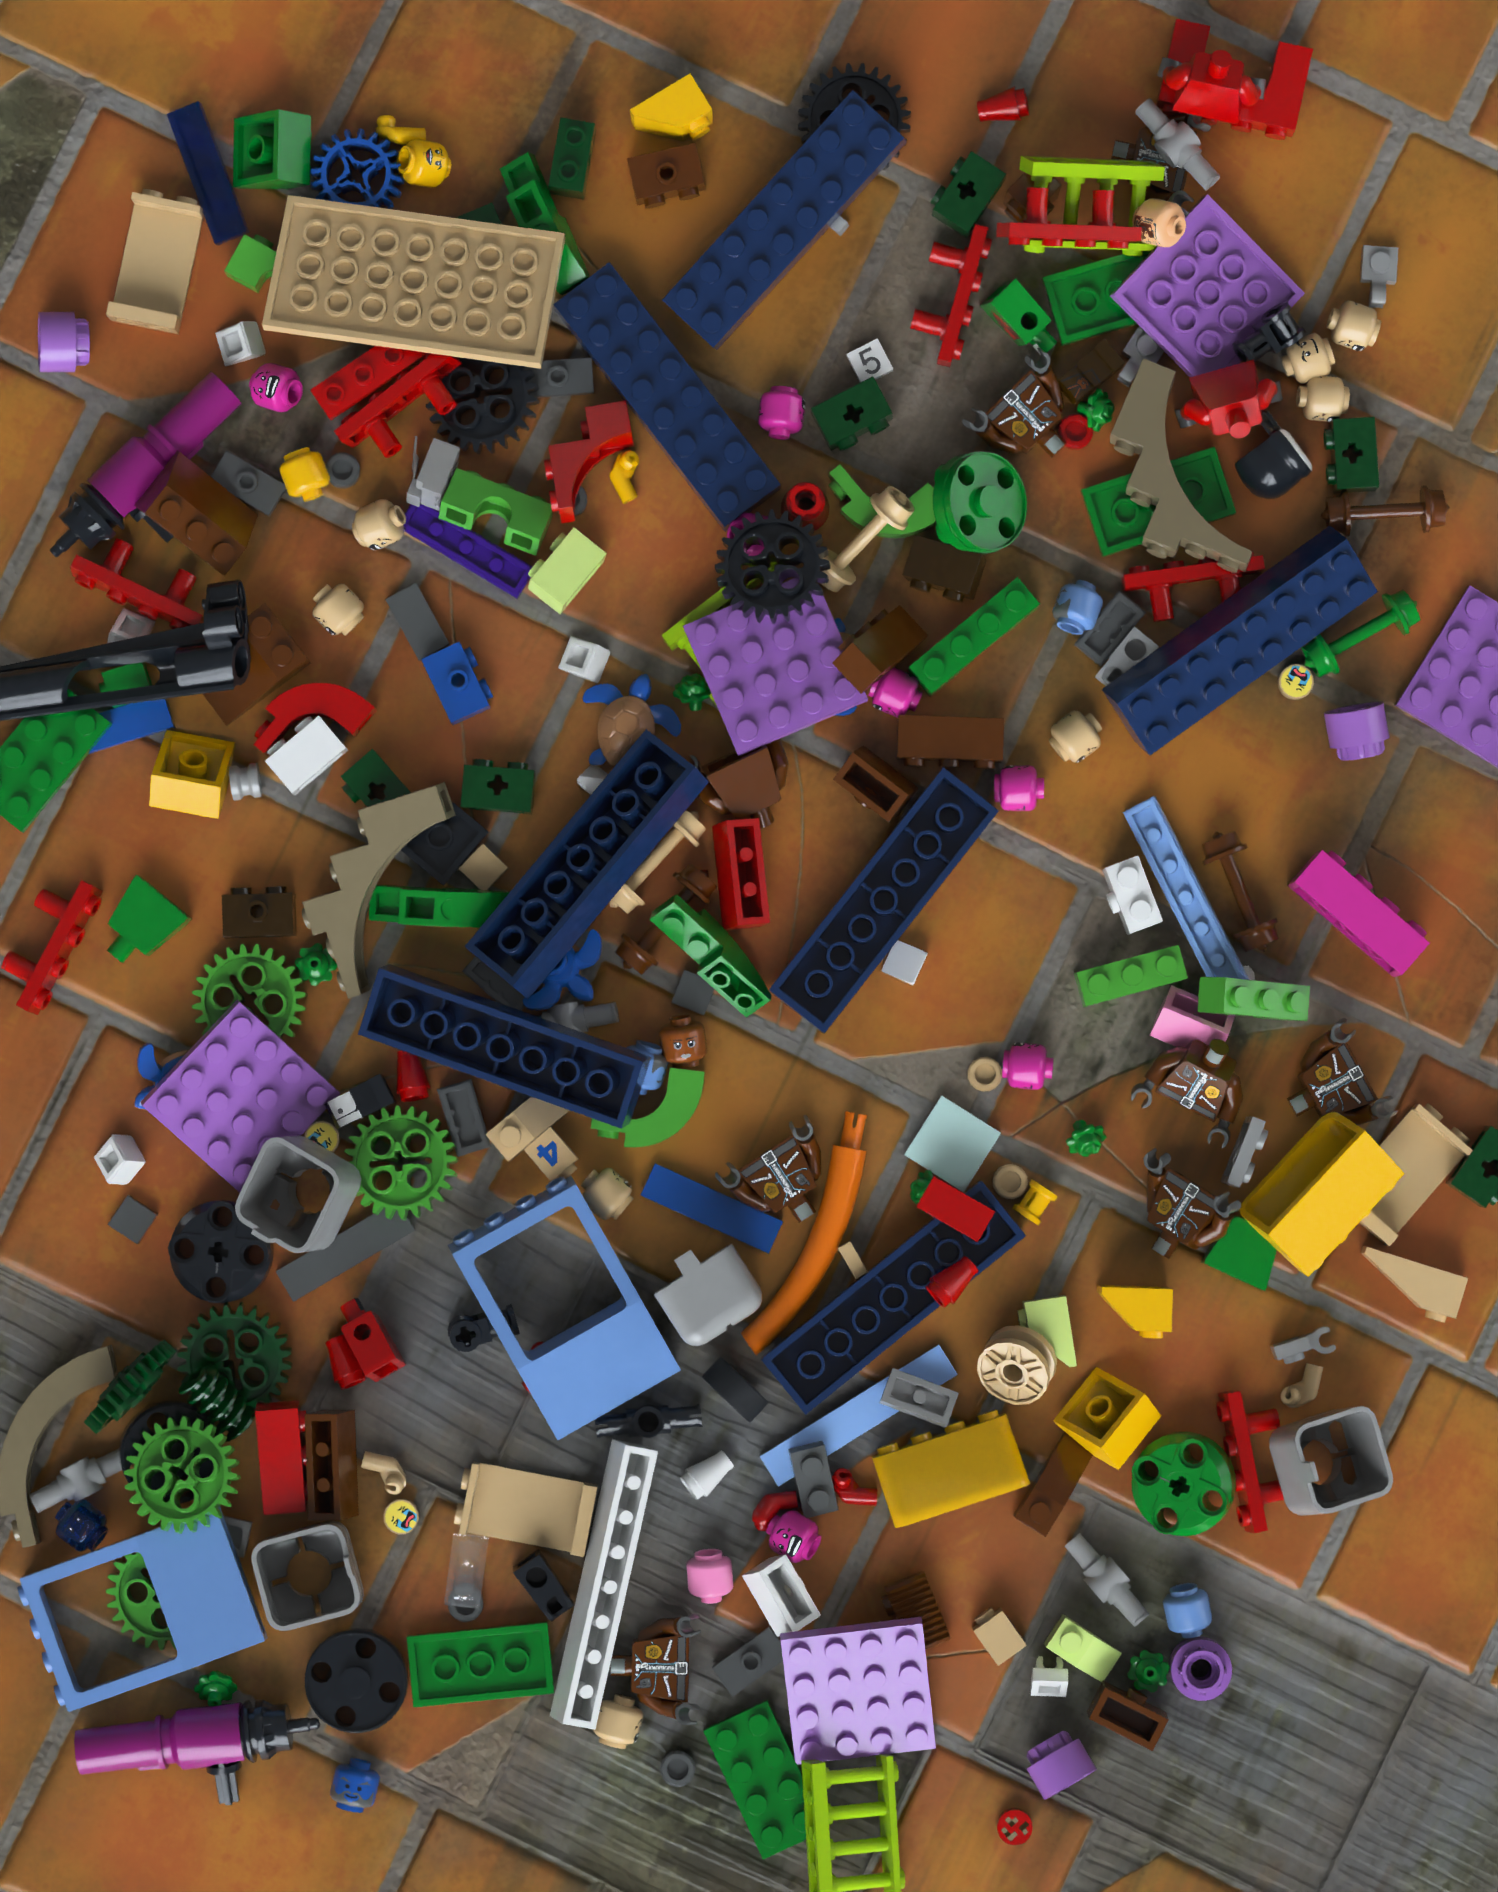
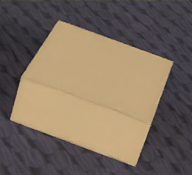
[459,844,509,890]
[838,1241,868,1279]

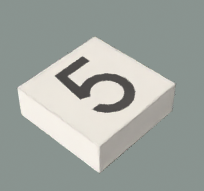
[846,338,893,383]

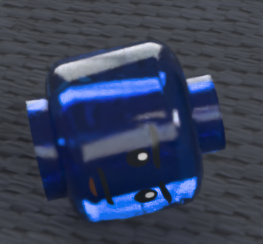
[55,1499,109,1552]

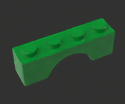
[908,577,1040,697]

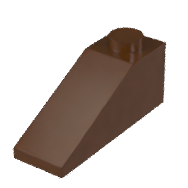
[1013,1432,1093,1537]

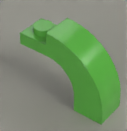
[828,464,936,538]
[591,1067,705,1148]

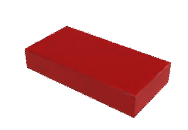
[916,1176,995,1242]

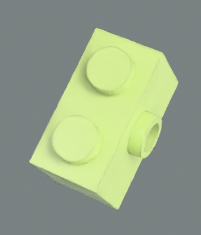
[528,527,607,615]

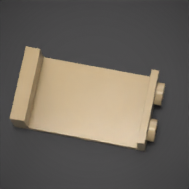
[106,189,205,335]
[1359,1103,1473,1246]
[454,1461,598,1557]

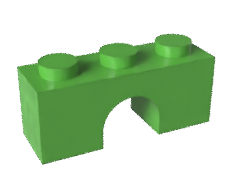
[224,234,276,293]
[438,468,553,556]
[1074,945,1188,1007]
[1197,977,1310,1021]

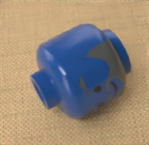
[330,1758,380,1813]

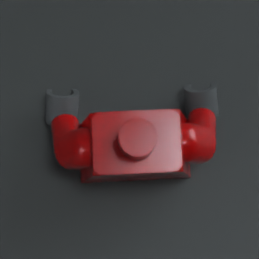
[1157,50,1266,125]
[1174,359,1283,438]

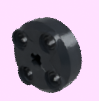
[168,1200,274,1303]
[119,1401,223,1504]
[305,1628,408,1733]

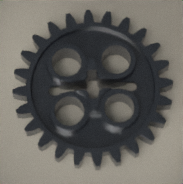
[798,63,911,168]
[426,357,540,454]
[715,509,831,624]

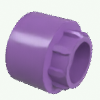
[38,312,90,372]
[1324,702,1390,761]
[1168,1636,1232,1701]
[1026,1731,1097,1800]

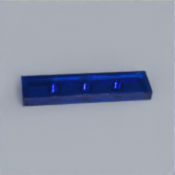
[167,101,250,245]

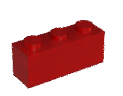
[712,818,770,930]
[255,1400,308,1515]

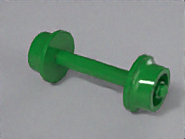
[1301,590,1420,678]

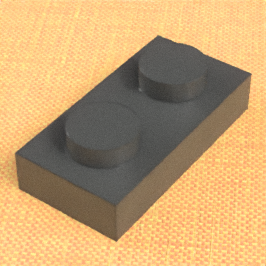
[788,1441,838,1518]

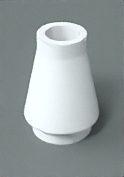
[680,1450,734,1500]

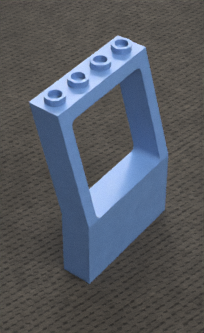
[448,1176,681,1440]
[17,1507,268,1712]

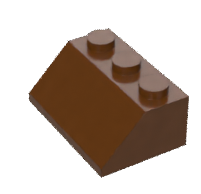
[134,450,258,576]

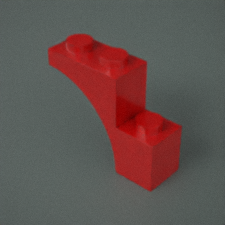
[544,400,634,523]

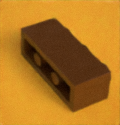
[832,605,928,694]
[896,715,1004,769]
[305,1410,359,1521]

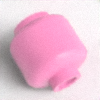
[686,1549,733,1604]

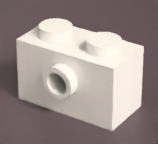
[265,715,349,795]
[1102,856,1163,935]
[742,1554,821,1637]

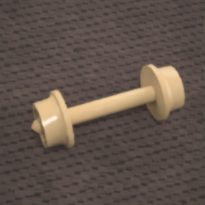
[820,486,914,592]
[609,810,706,914]

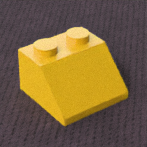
[630,73,713,141]
[149,730,235,819]
[1097,1285,1173,1338]
[1053,1367,1162,1470]

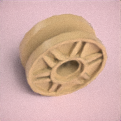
[977,1325,1057,1405]

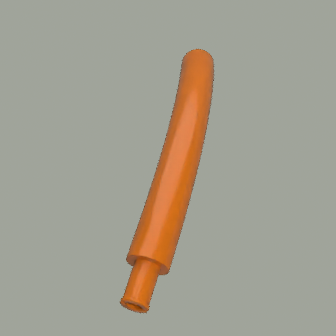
[741,1111,868,1356]

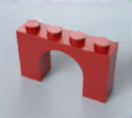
[1156,19,1313,140]

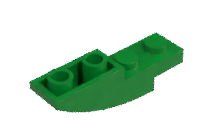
[500,152,590,295]
[369,884,510,928]
[650,894,772,1018]

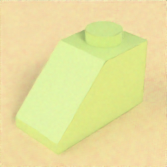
[1017,1295,1077,1367]
[1044,1614,1122,1682]

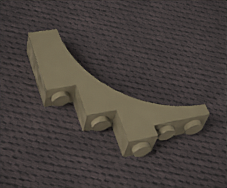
[1110,358,1252,573]
[302,782,456,999]

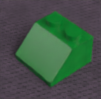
[233,109,312,190]

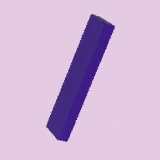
[404,504,532,599]

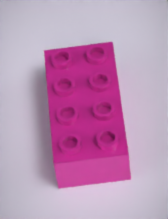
[1287,850,1430,977]

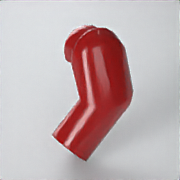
[832,1468,878,1506]
[752,1490,798,1531]

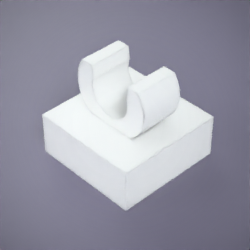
[1031,1656,1068,1697]

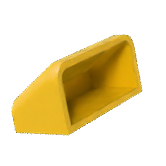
[1240,1112,1405,1277]
[872,1409,1030,1528]

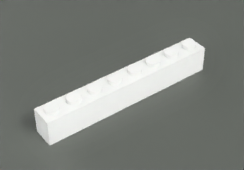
[550,1439,658,1730]

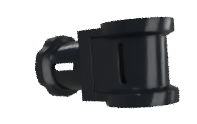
[1232,302,1306,366]
[448,1304,520,1352]

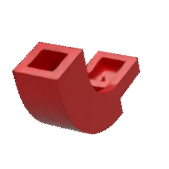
[253,683,377,756]

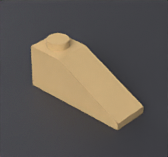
[486,1097,570,1162]
[1361,1246,1468,1323]

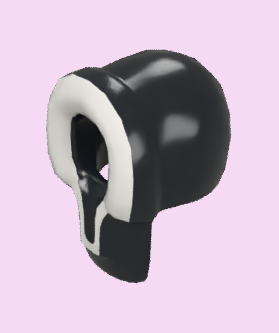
[1234,410,1312,499]

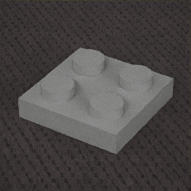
[1220,1116,1268,1188]

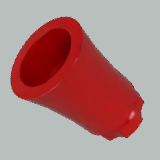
[781,482,829,531]

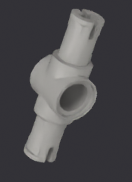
[1135,98,1220,191]
[537,1002,619,1033]
[29,1449,133,1513]
[1064,1533,1150,1627]

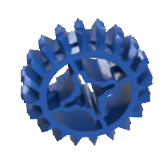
[310,128,405,209]

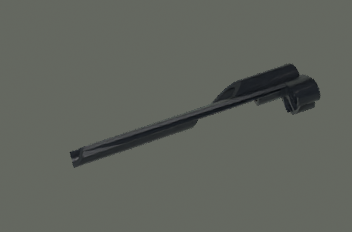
[0,579,251,721]

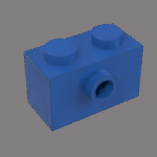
[421,642,493,726]

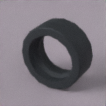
[702,1357,768,1422]

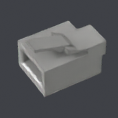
[406,436,460,511]

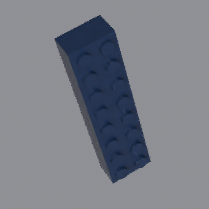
[662,90,907,350]
[554,262,781,532]
[1102,526,1378,756]
[464,729,709,999]
[769,767,999,1034]
[358,964,651,1129]
[761,1180,1026,1415]

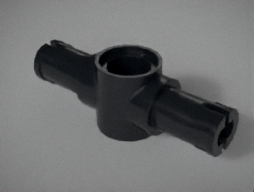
[595,1404,703,1438]

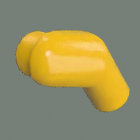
[375,115,426,145]
[609,450,639,504]

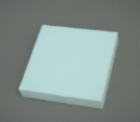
[904,1095,1001,1192]

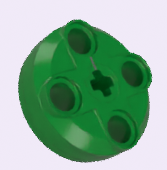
[933,451,1027,554]
[1131,1432,1236,1536]

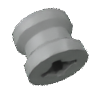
[229,763,262,801]

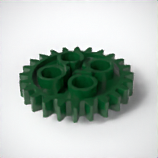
[177,1302,292,1409]
[84,1339,177,1434]

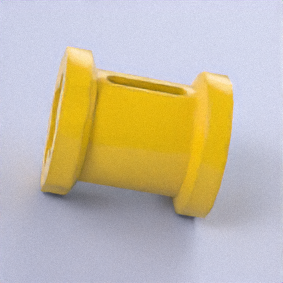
[1012,1179,1058,1226]

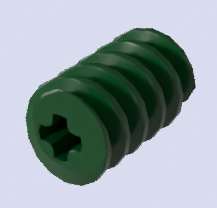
[178,1365,255,1442]

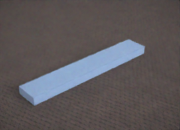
[1123,796,1249,980]
[760,1344,958,1487]

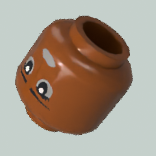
[659,1015,707,1068]

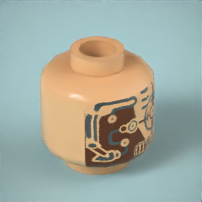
[1132,198,1186,247]

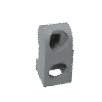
[1095,627,1159,686]

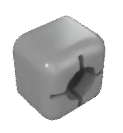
[235,1135,362,1253]
[654,1243,762,1346]
[1269,1406,1393,1516]
[251,1521,364,1631]

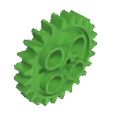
[192,944,307,1040]
[344,1105,459,1221]
[124,1416,241,1534]
[106,1552,176,1650]

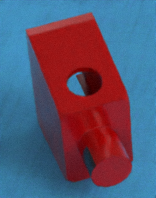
[340,1298,406,1382]

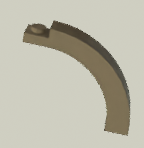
[0,1345,118,1548]

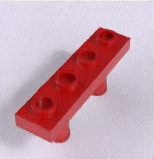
[996,187,1142,249]
[910,224,993,368]
[310,346,427,421]
[334,353,462,458]
[70,538,204,629]
[1121,551,1265,622]
[1,880,103,1015]
[1216,1390,1284,1533]

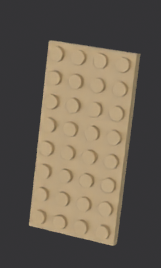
[262,195,565,369]

